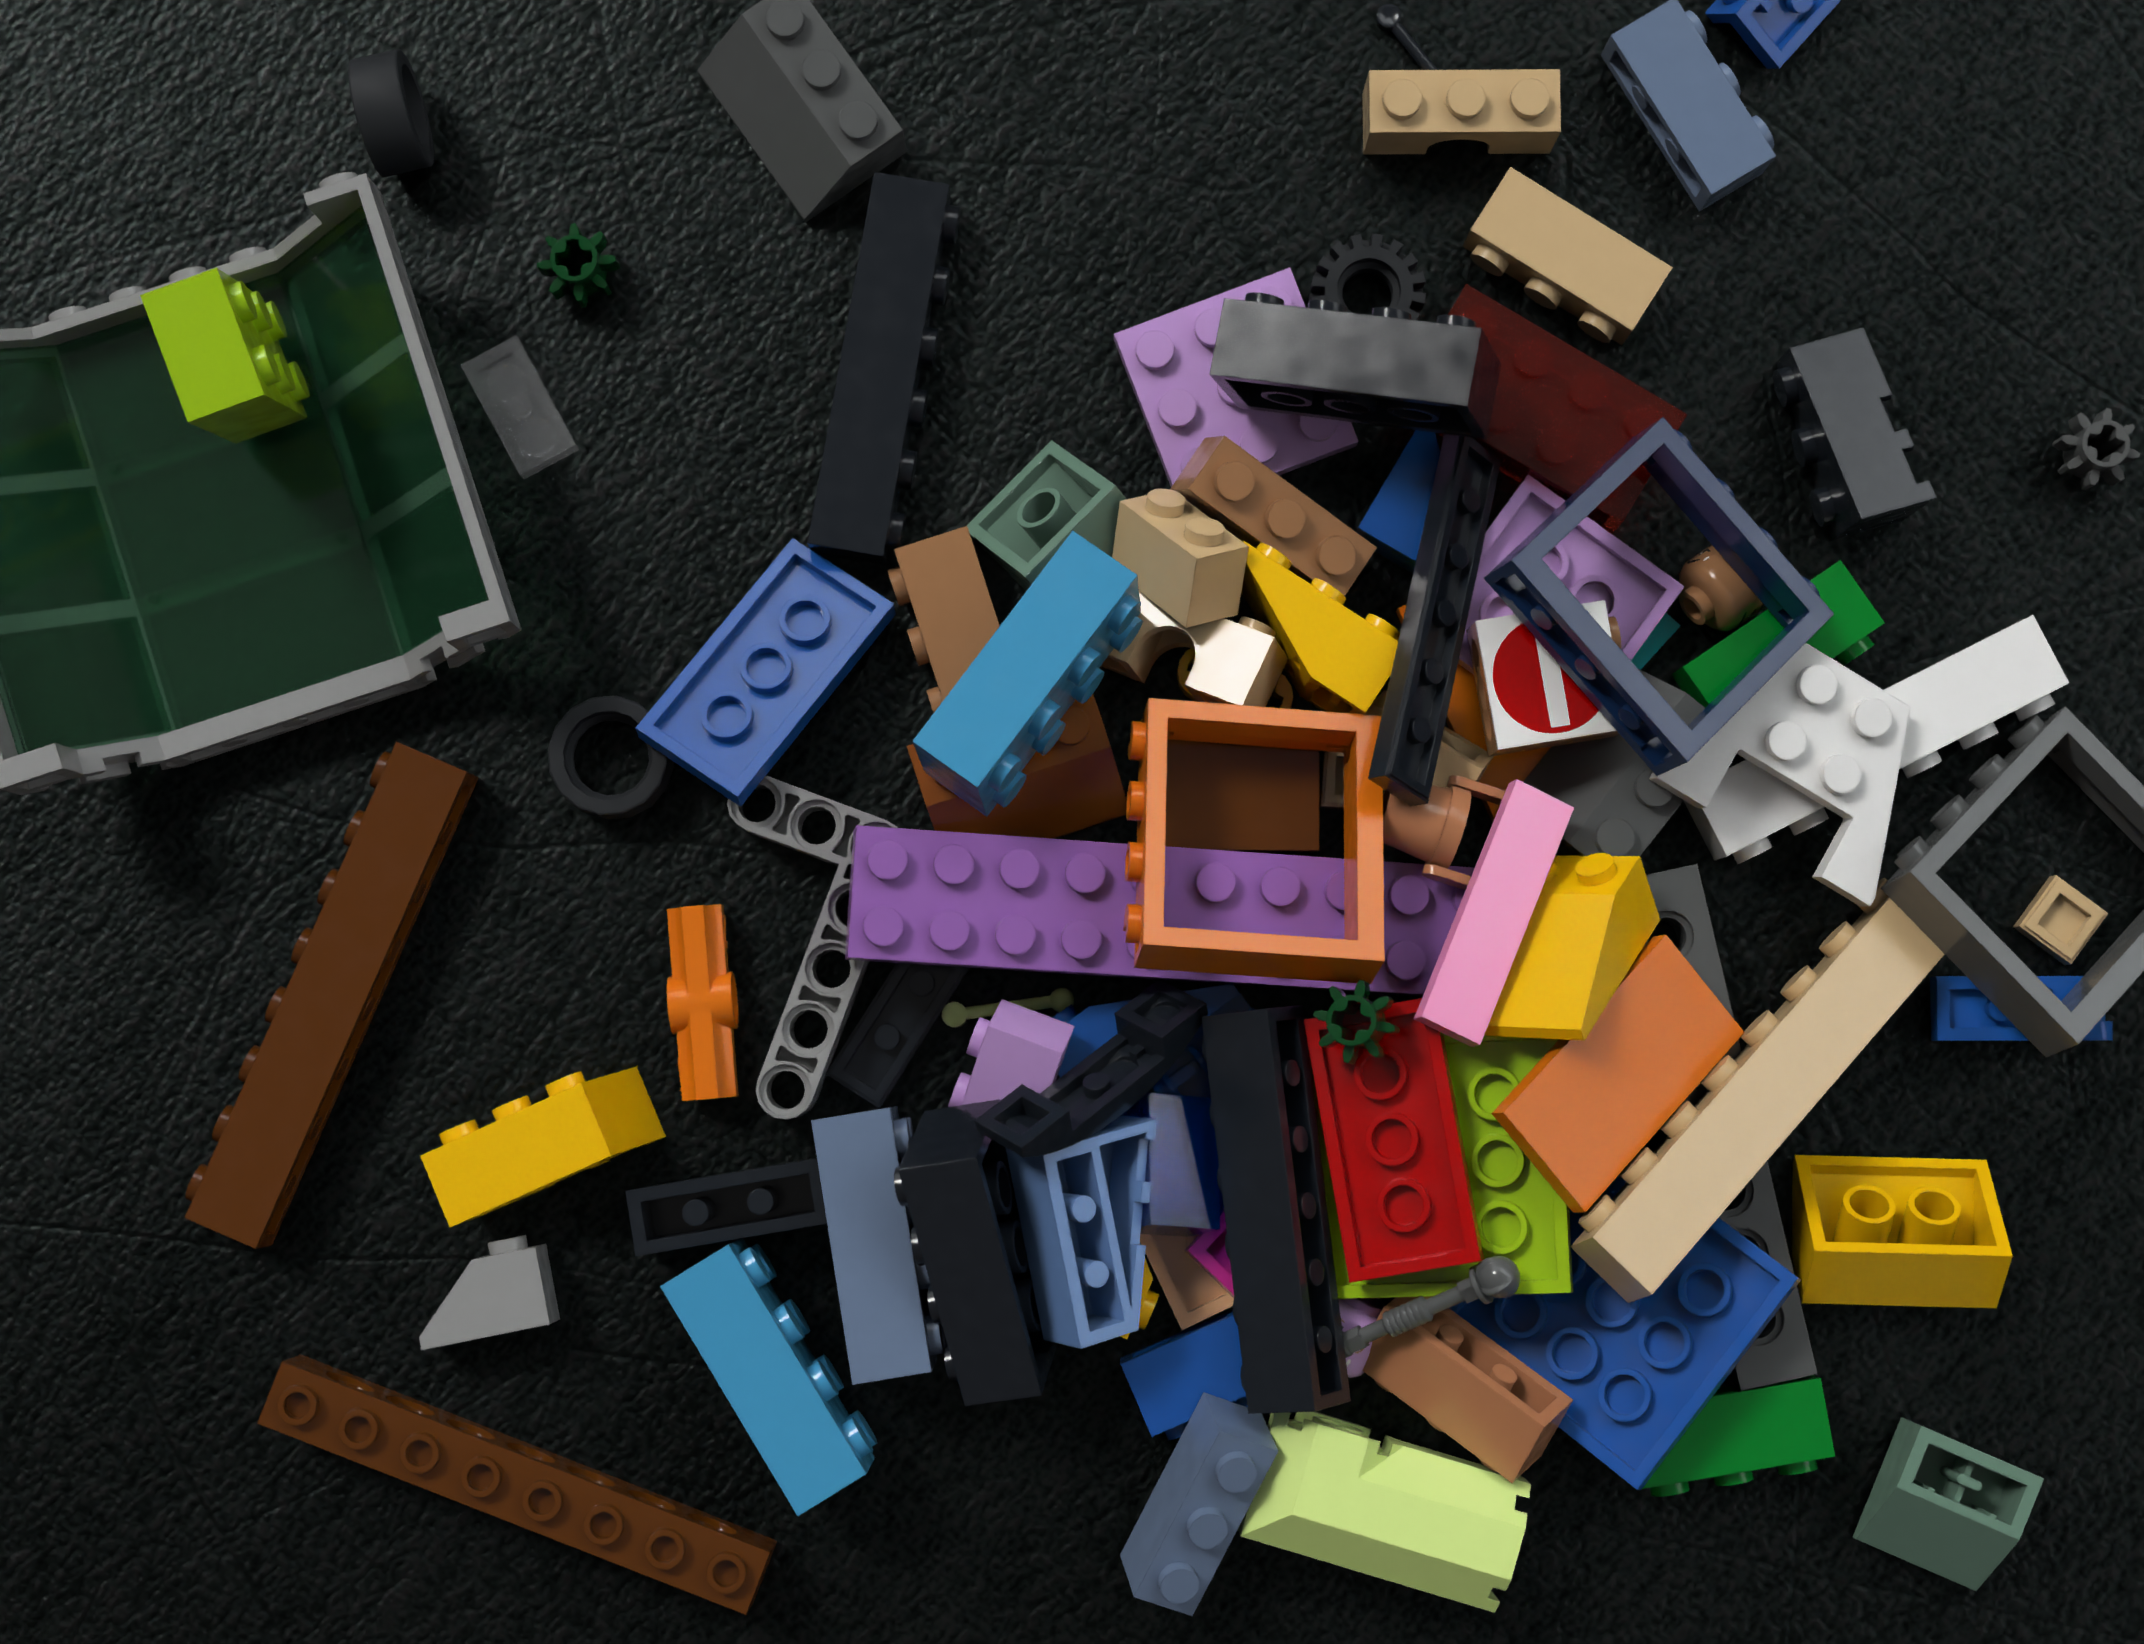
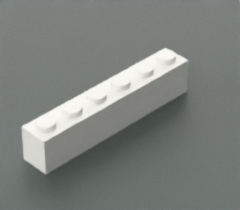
[1684,615,2069,864]

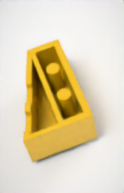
[420,1066,666,1227]

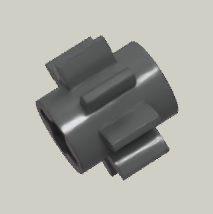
[2053,408,2140,491]

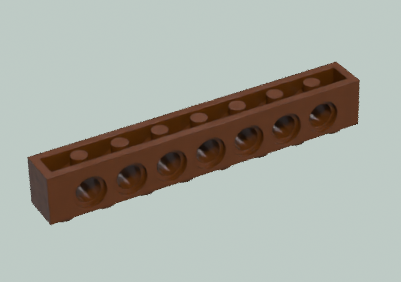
[257,1355,777,1615]

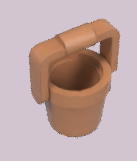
[1383,775,1506,890]

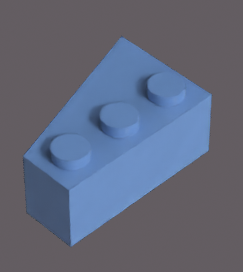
[1005,1116,1157,1349]

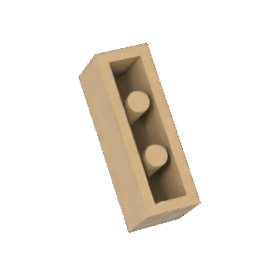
[1463,167,1673,345]

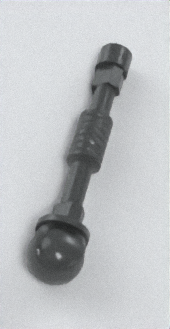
[1342,1256,1520,1358]

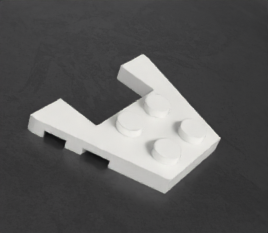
[1649,643,1911,907]

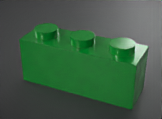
[1671,560,1885,708]
[1642,1375,1835,1497]

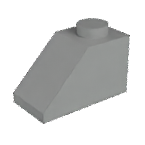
[419,1235,560,1350]

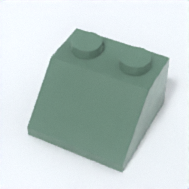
[967,440,1126,591]

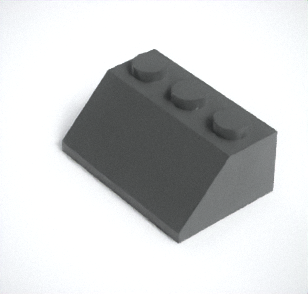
[697,0,907,223]
[1523,669,1705,856]

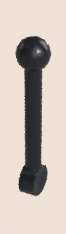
[1376,4,1438,70]

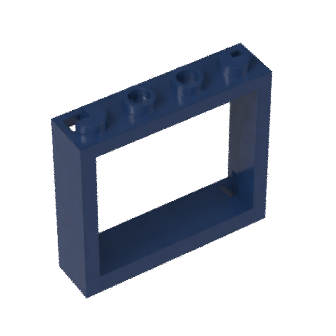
[1484,417,1834,776]

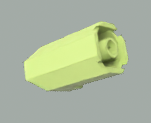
[1238,1412,1531,1613]

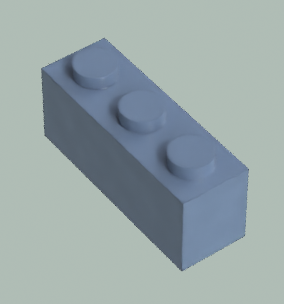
[1601,0,1776,211]
[1120,1392,1278,1616]

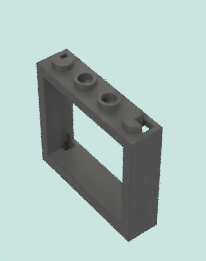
[1881,706,2144,1057]

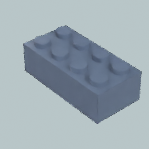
[811,1106,947,1385]

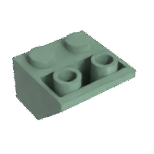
[1853,1417,2044,1591]

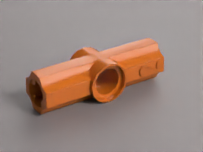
[667,904,739,1101]

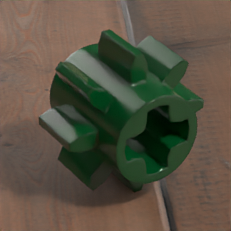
[537,223,620,308]
[1313,980,1400,1064]

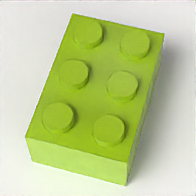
[140,267,309,444]

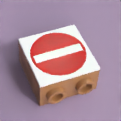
[1466,600,1621,757]

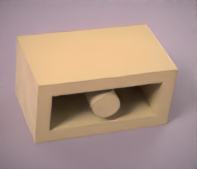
[1112,489,1249,628]

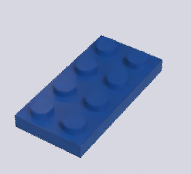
[635,538,896,807]

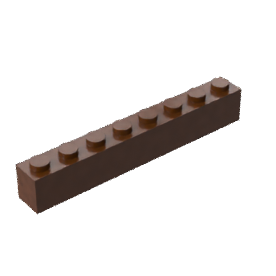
[185,742,479,1249]

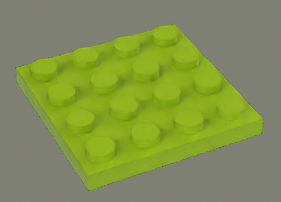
[1307,1034,1573,1299]

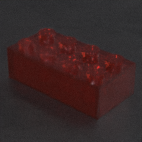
[1437,284,1687,534]

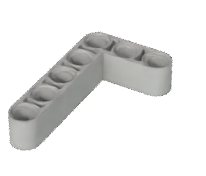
[727,776,897,1119]

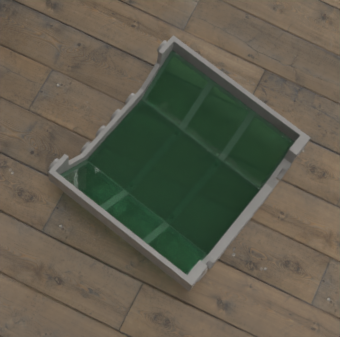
[0,172,521,795]

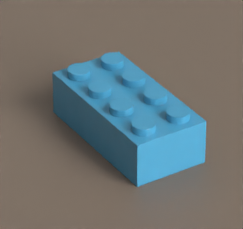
[912,531,1143,817]
[660,1238,877,1516]

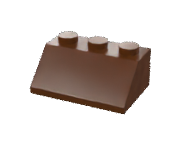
[907,694,1127,839]

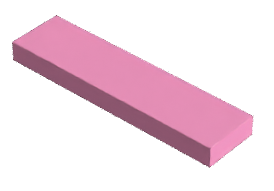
[1414,779,1574,1047]

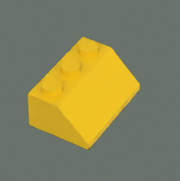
[1792,1155,2013,1308]

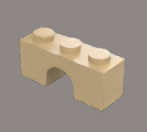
[1362,69,1561,154]
[1100,592,1288,707]

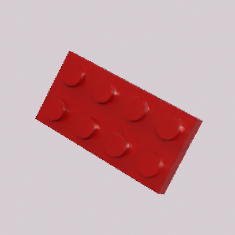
[1304,998,1484,1283]

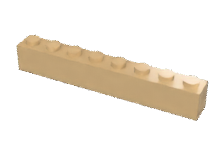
[1570,878,1945,1303]

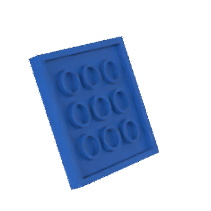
[1449,1174,1801,1490]

